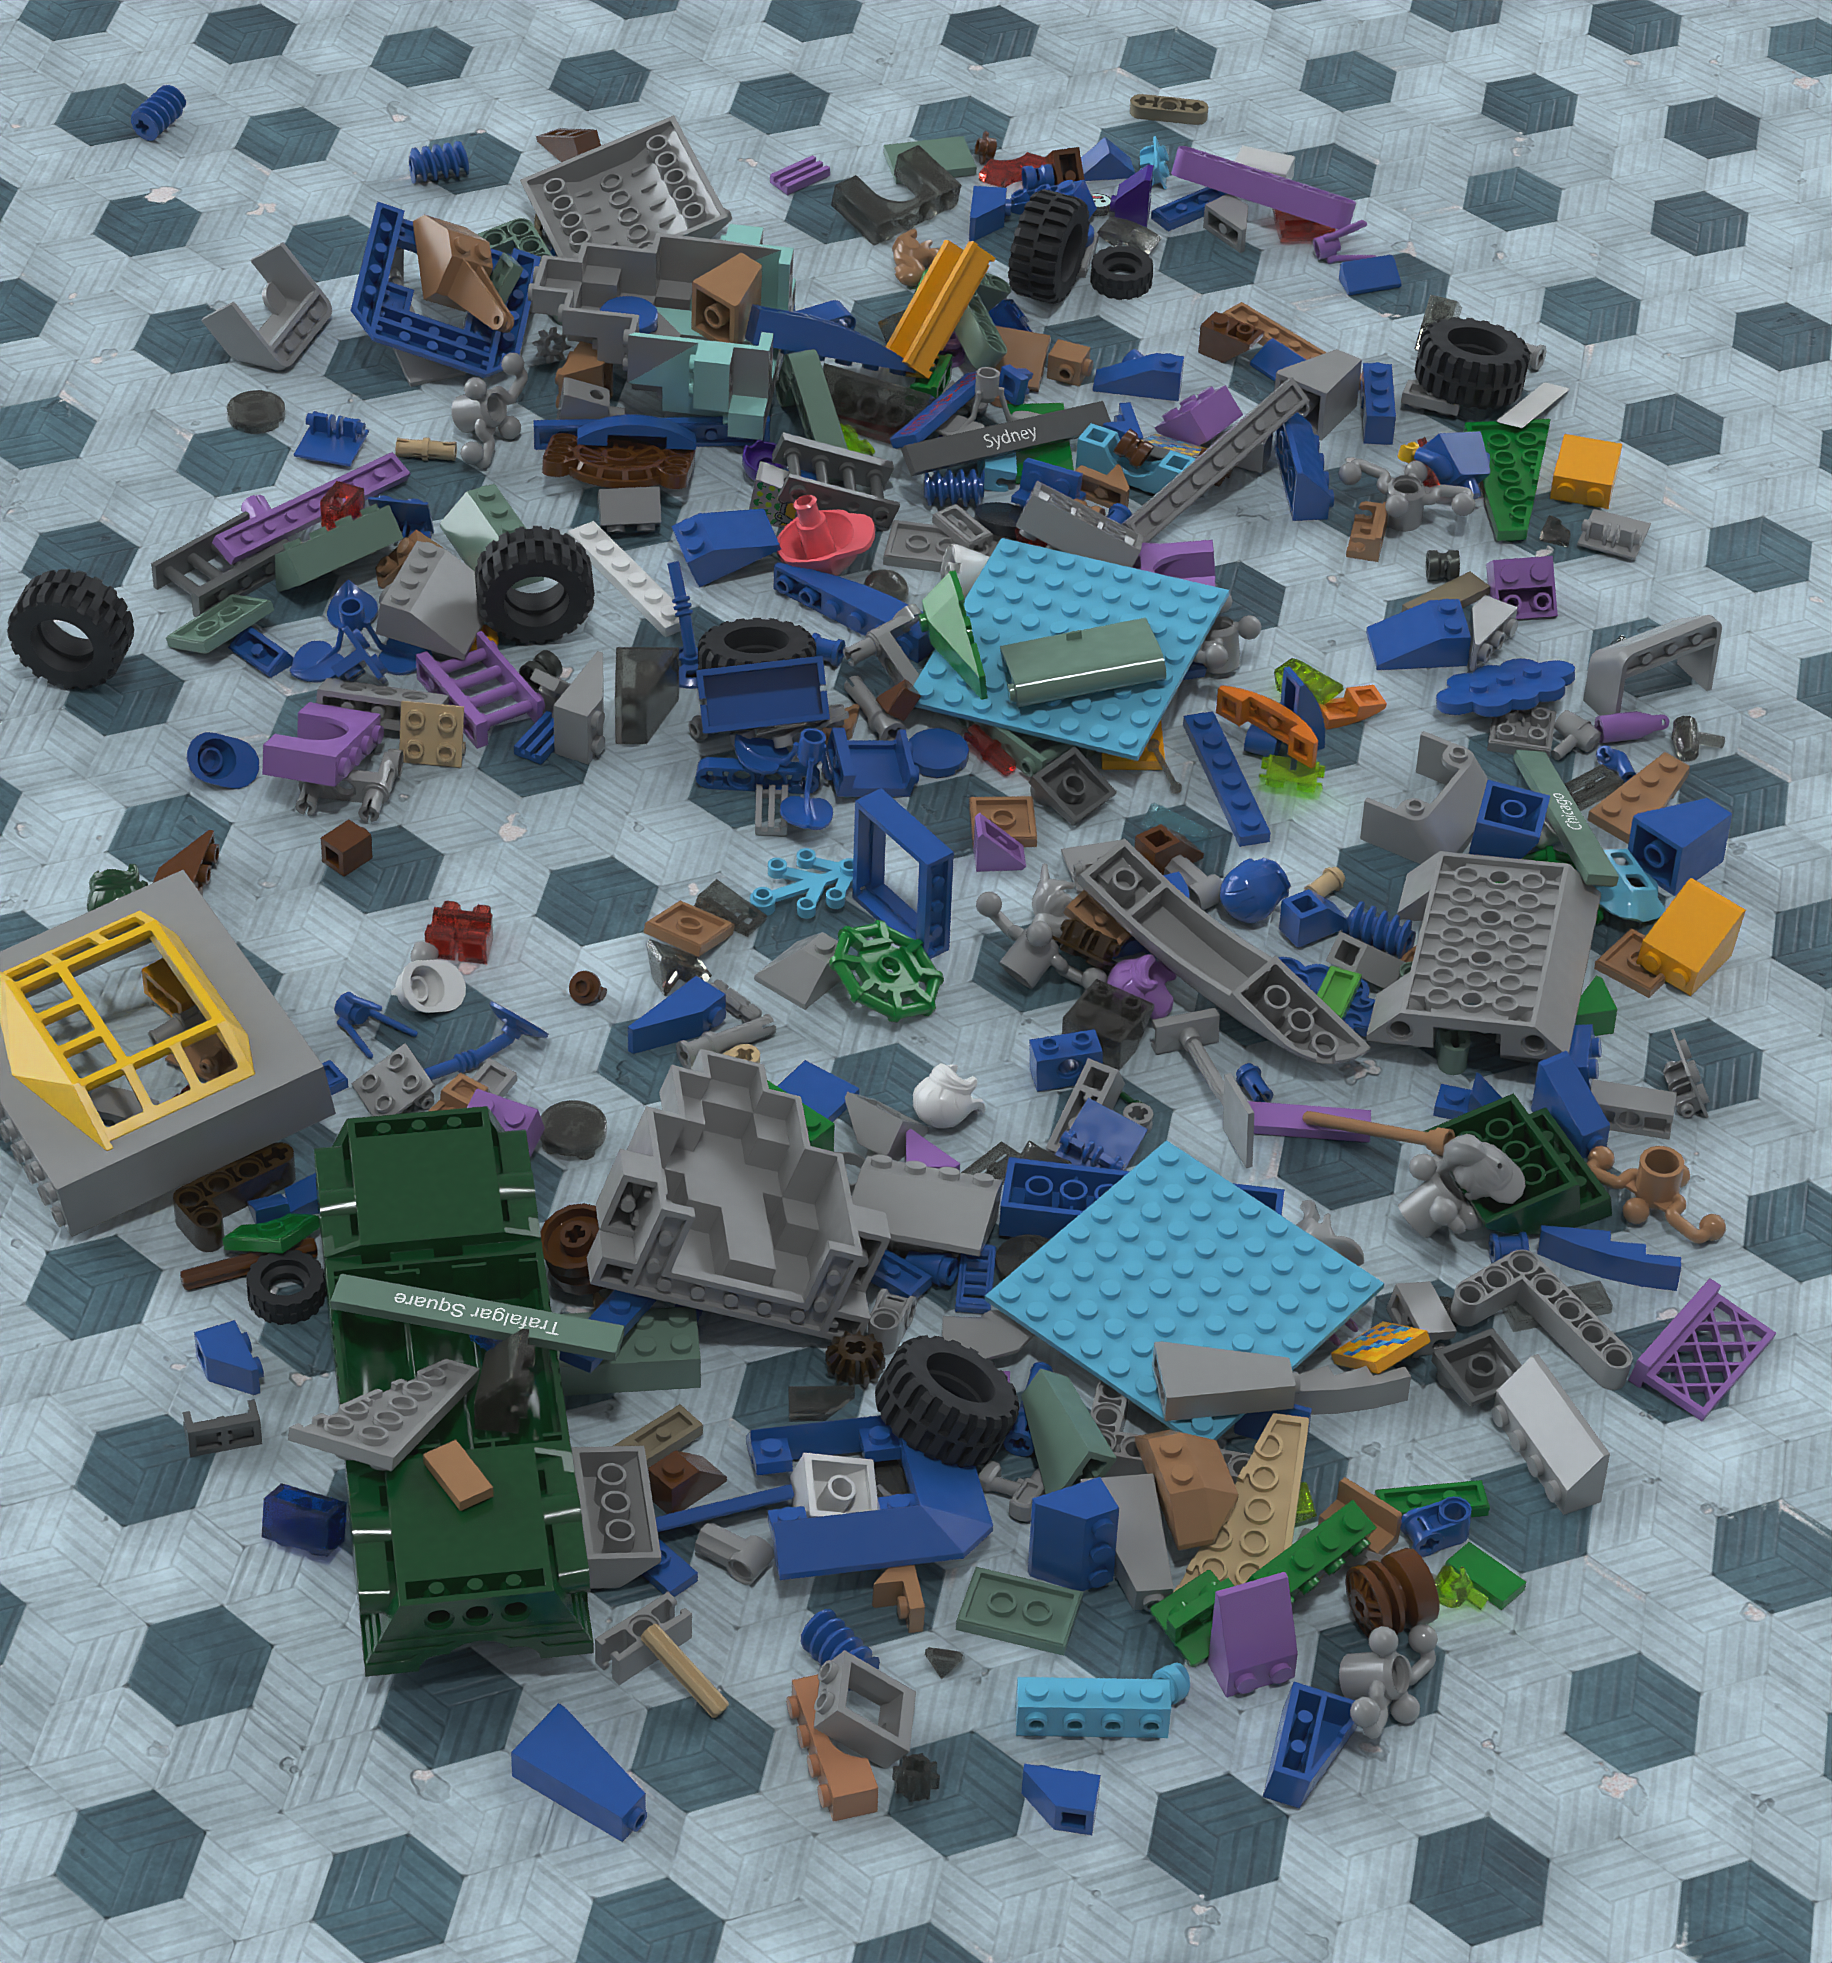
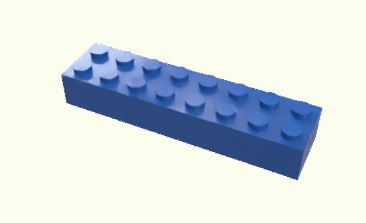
[999,1157,1285,1241]

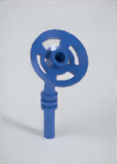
[659,561,698,689]
[424,1001,549,1081]

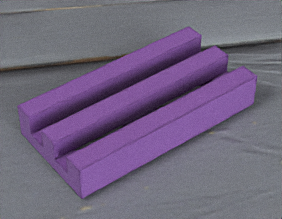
[770,155,830,195]

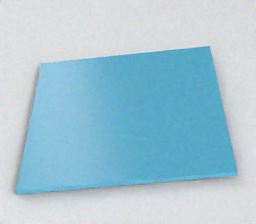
[913,538,1229,761]
[985,1140,1384,1440]

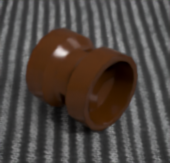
[1113,429,1154,470]

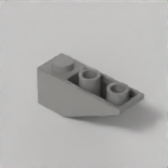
[1468,595,1518,671]

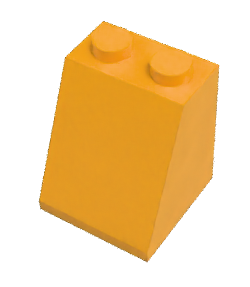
[1636,878,1746,996]

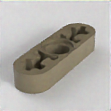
[1130,94,1208,125]

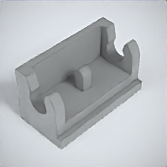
[1386,1281,1457,1358]

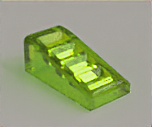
[1274,658,1344,705]

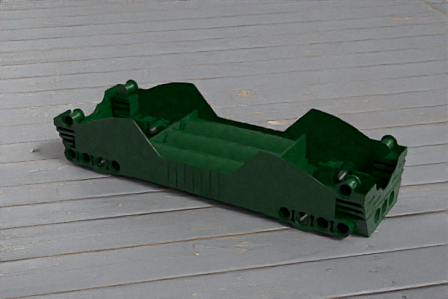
[314,1106,594,1677]

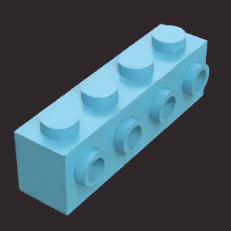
[1015,1677,1171,1738]

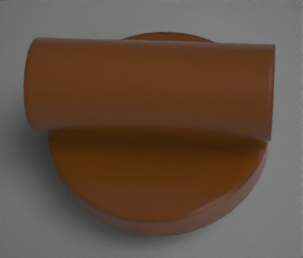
[569,971,607,1004]

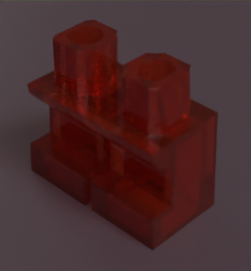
[424,901,493,965]

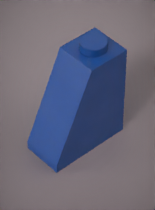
[1531,1051,1610,1159]

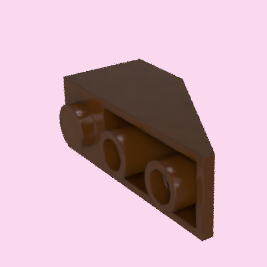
[153,830,220,896]

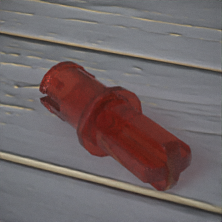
[964,724,1017,776]

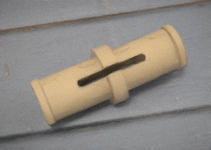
[395,437,457,461]

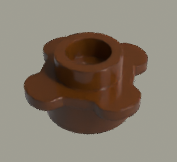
[975,131,997,164]

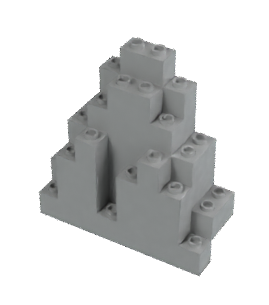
[587,1049,891,1340]

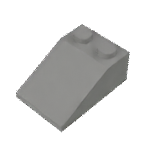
[553,651,605,764]

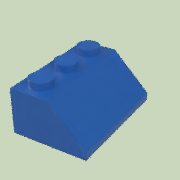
[1027,1477,1119,1591]

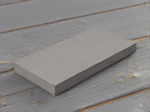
[883,520,1012,572]

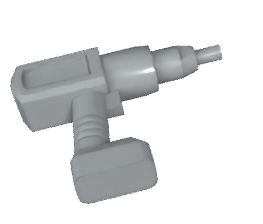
[979,1460,1046,1522]

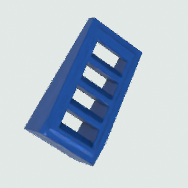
[955,1244,996,1314]

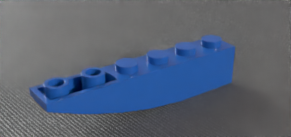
[745,304,916,376]
[773,562,935,663]

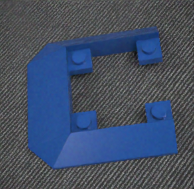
[350,201,541,378]
[746,1415,993,1580]

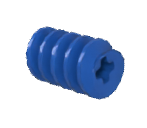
[131,85,186,141]
[409,141,469,184]
[924,469,985,507]
[1342,901,1416,959]
[800,1609,880,1691]

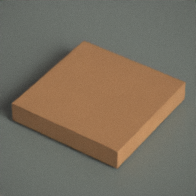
[995,326,1051,392]
[969,796,1037,847]
[644,900,735,957]
[1594,928,1666,998]

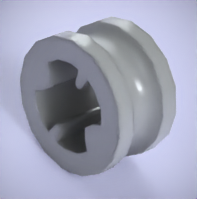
[1123,1102,1154,1134]

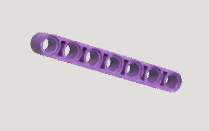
[1171,146,1356,230]

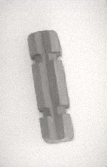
[710,979,762,1023]

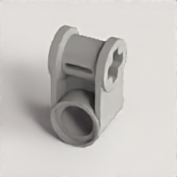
[868,1288,917,1355]

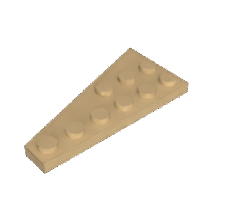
[1174,1413,1309,1592]

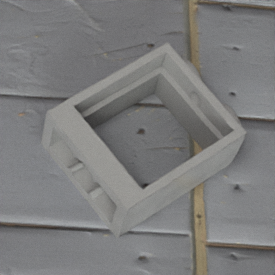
[814,1650,916,1769]

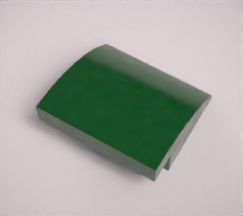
[1424,1093,1612,1235]

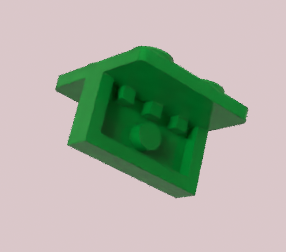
[1151,1570,1234,1667]

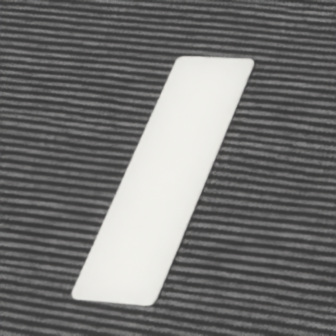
[1497,383,1569,428]

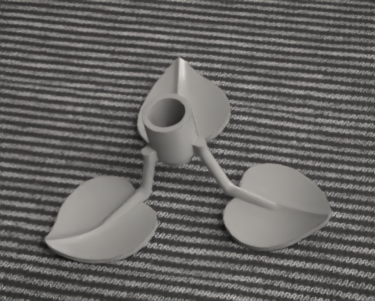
[936,367,1041,436]

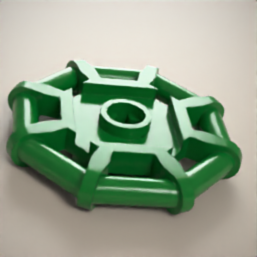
[829,920,944,1023]

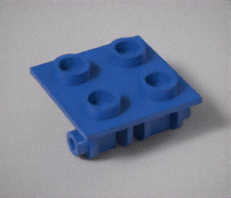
[294,411,369,467]
[368,496,434,543]
[1055,1097,1148,1171]

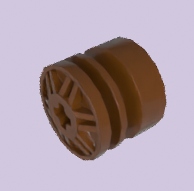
[1345,1548,1440,1638]

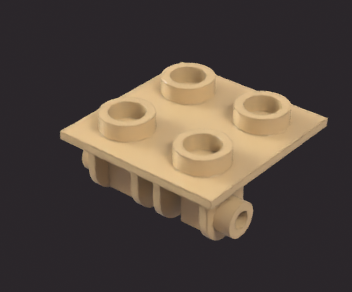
[399,701,466,768]

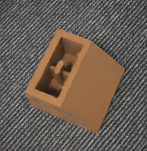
[555,341,613,408]

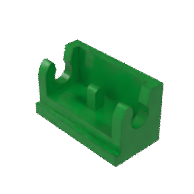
[905,354,952,409]

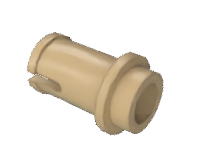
[1304,867,1346,897]

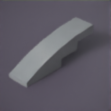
[1294,1366,1411,1415]

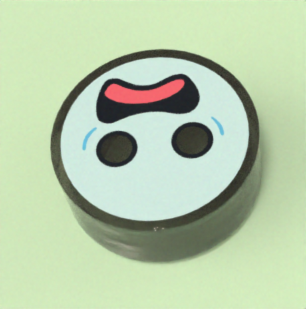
[1091,193,1111,216]

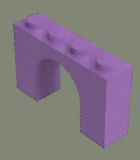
[1135,540,1216,587]
[262,702,384,787]

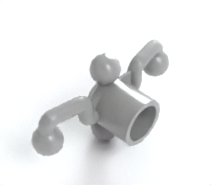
[451,353,528,469]
[1338,459,1475,532]
[1193,593,1262,674]
[976,892,1107,993]
[1398,1154,1483,1238]
[1339,1624,1438,1739]

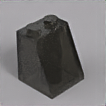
[615,647,679,744]

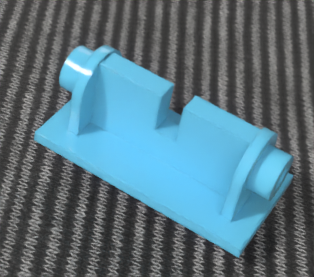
[1140,136,1170,189]

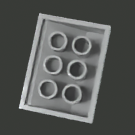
[1016,481,1144,568]
[375,541,485,660]
[852,1155,1003,1256]

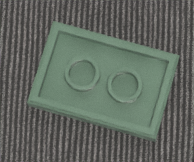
[883,136,977,184]
[166,594,274,654]
[956,1567,1083,1656]

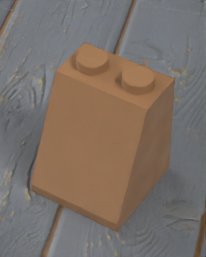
[691,253,762,344]

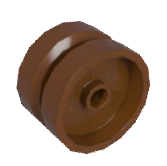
[540,1203,606,1295]

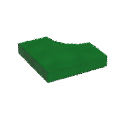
[222,1213,320,1253]

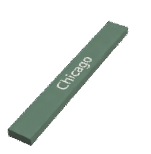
[1513,749,1619,887]

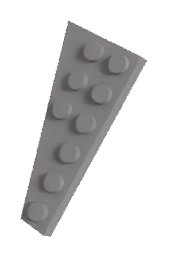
[288,1359,480,1471]

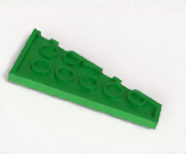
[1464,419,1551,541]

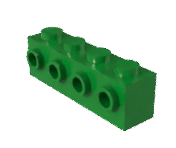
[1245,1500,1377,1604]

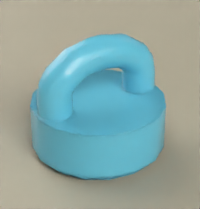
[1152,1662,1190,1705]

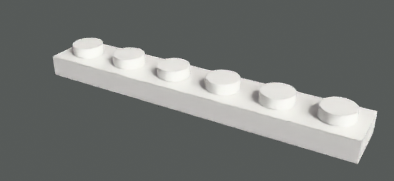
[568,521,681,637]

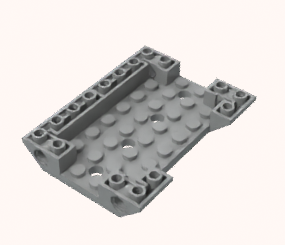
[1366,851,1601,1059]

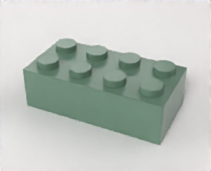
[557,1307,701,1396]

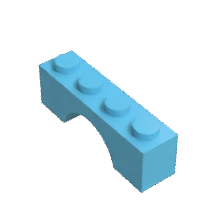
[1076,423,1196,494]

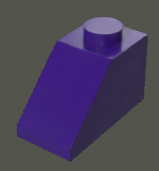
[1110,164,1154,227]

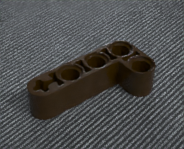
[173,1142,296,1252]

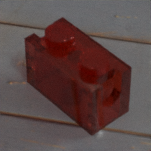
[320,481,365,531]

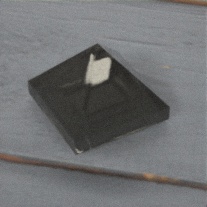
[925,1647,965,1679]

